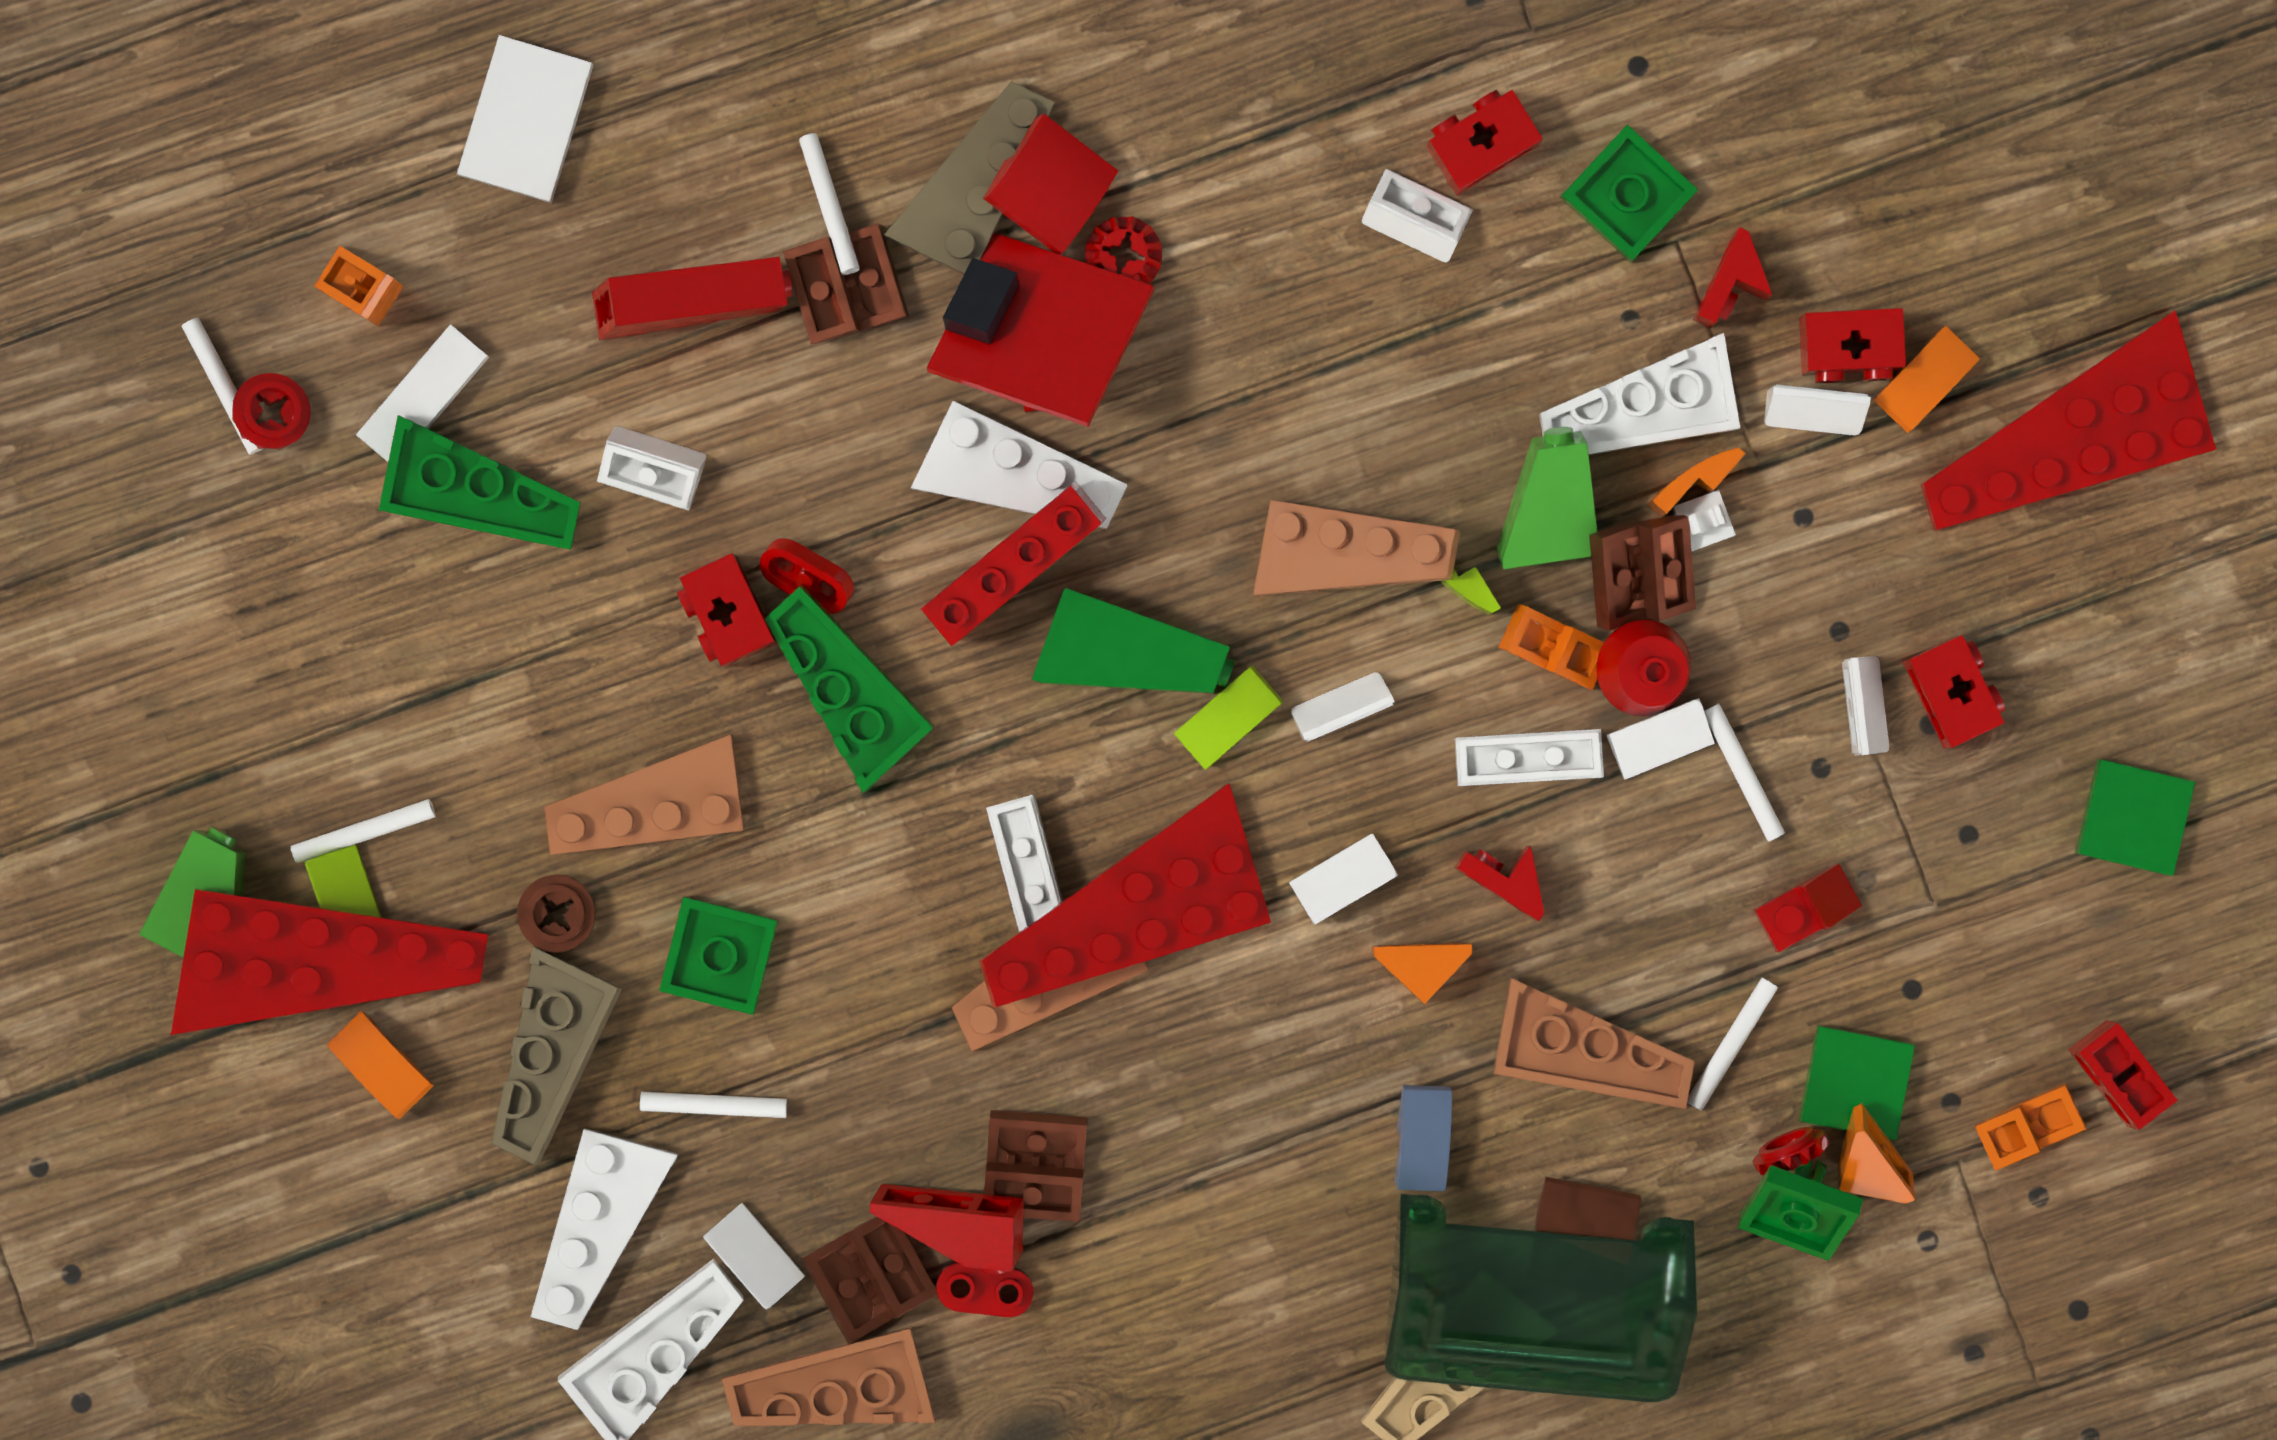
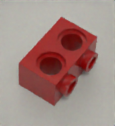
[2068,1020,2178,1130]

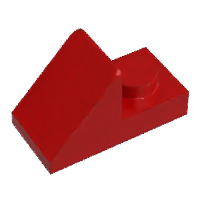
[1693,227,1772,328]
[1454,845,1545,921]
[1753,863,1862,953]

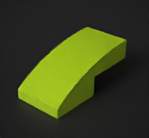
[1440,566,1501,615]
[1173,665,1284,770]

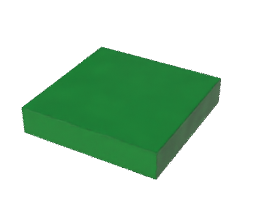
[1560,124,1698,263]
[2075,759,2195,876]
[659,897,779,1015]
[1798,1025,1915,1141]

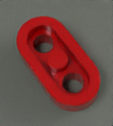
[759,538,854,614]
[936,1262,1034,1317]

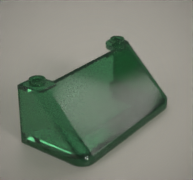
[1385,1194,1697,1402]

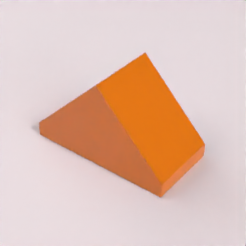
[314,245,404,327]
[1372,943,1472,1004]
[1837,1103,1915,1204]

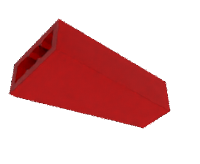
[592,257,792,340]

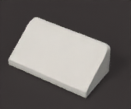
[1362,169,1473,263]
[1764,384,1871,436]
[597,426,707,511]
[1842,656,1889,756]
[1291,672,1395,742]
[1606,698,1715,780]
[1289,833,1398,925]
[703,1202,806,1310]

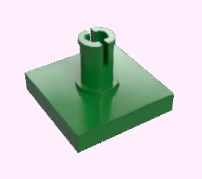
[1737,1159,1863,1261]

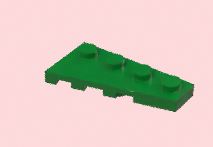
[379,415,581,550]
[764,584,935,793]

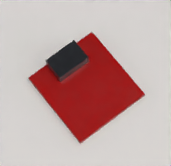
[926,233,1154,427]

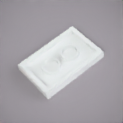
[457,35,594,204]

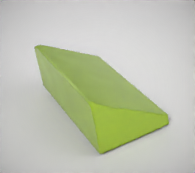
[305,845,382,918]

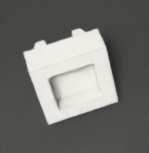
[1672,490,1736,551]

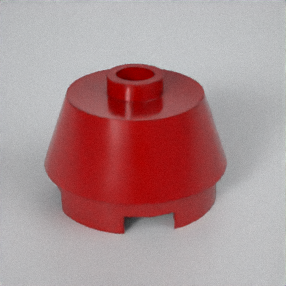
[1596,620,1691,716]

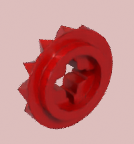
[1085,216,1162,284]
[232,373,311,450]
[1753,1127,1829,1176]

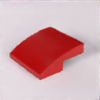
[983,113,1118,254]

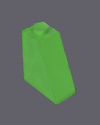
[1497,427,1597,569]
[139,826,246,957]

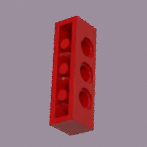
[921,481,1106,647]

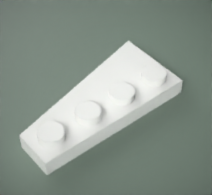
[911,401,1128,529]

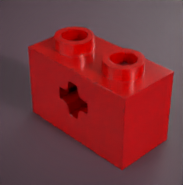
[1427,89,1543,196]
[1799,308,1906,383]
[677,553,777,667]
[1902,635,2005,749]

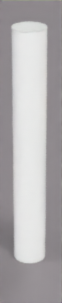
[799,133,860,275]
[181,318,264,455]
[1704,703,1785,842]
[291,799,436,864]
[1687,978,1778,1111]
[640,1091,787,1118]

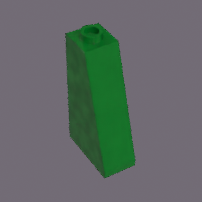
[1032,588,1235,694]

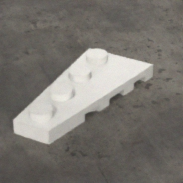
[1539,333,1740,455]
[531,1128,679,1330]
[558,1259,744,1440]

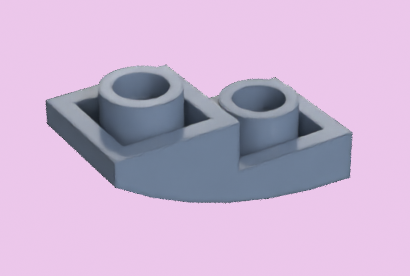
[1394,1085,1452,1191]

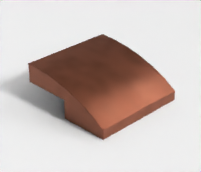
[783,223,909,345]
[1589,515,1696,631]
[984,1110,1088,1222]
[1526,1177,1641,1298]
[801,1216,937,1343]

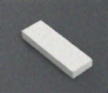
[356,324,489,462]
[1454,729,1604,786]
[986,795,1063,932]

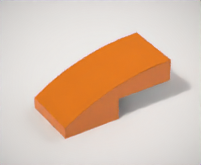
[1873,325,1980,433]
[1647,447,1746,517]
[1498,604,1604,691]
[327,1011,434,1120]
[1975,1083,2086,1171]

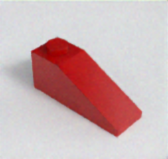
[870,1184,1024,1274]

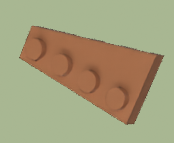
[1253,500,1460,597]
[544,734,745,855]
[951,962,1148,1051]
[1493,978,1695,1109]
[721,1327,936,1426]

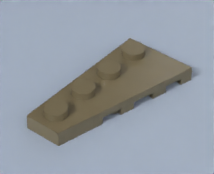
[884,81,1055,275]
[492,946,623,1165]

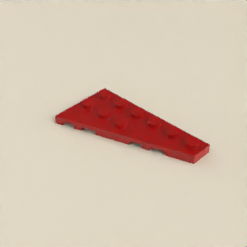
[1920,310,2216,531]
[979,783,1272,1008]
[170,889,488,1035]

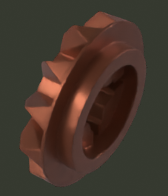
[517,875,596,953]

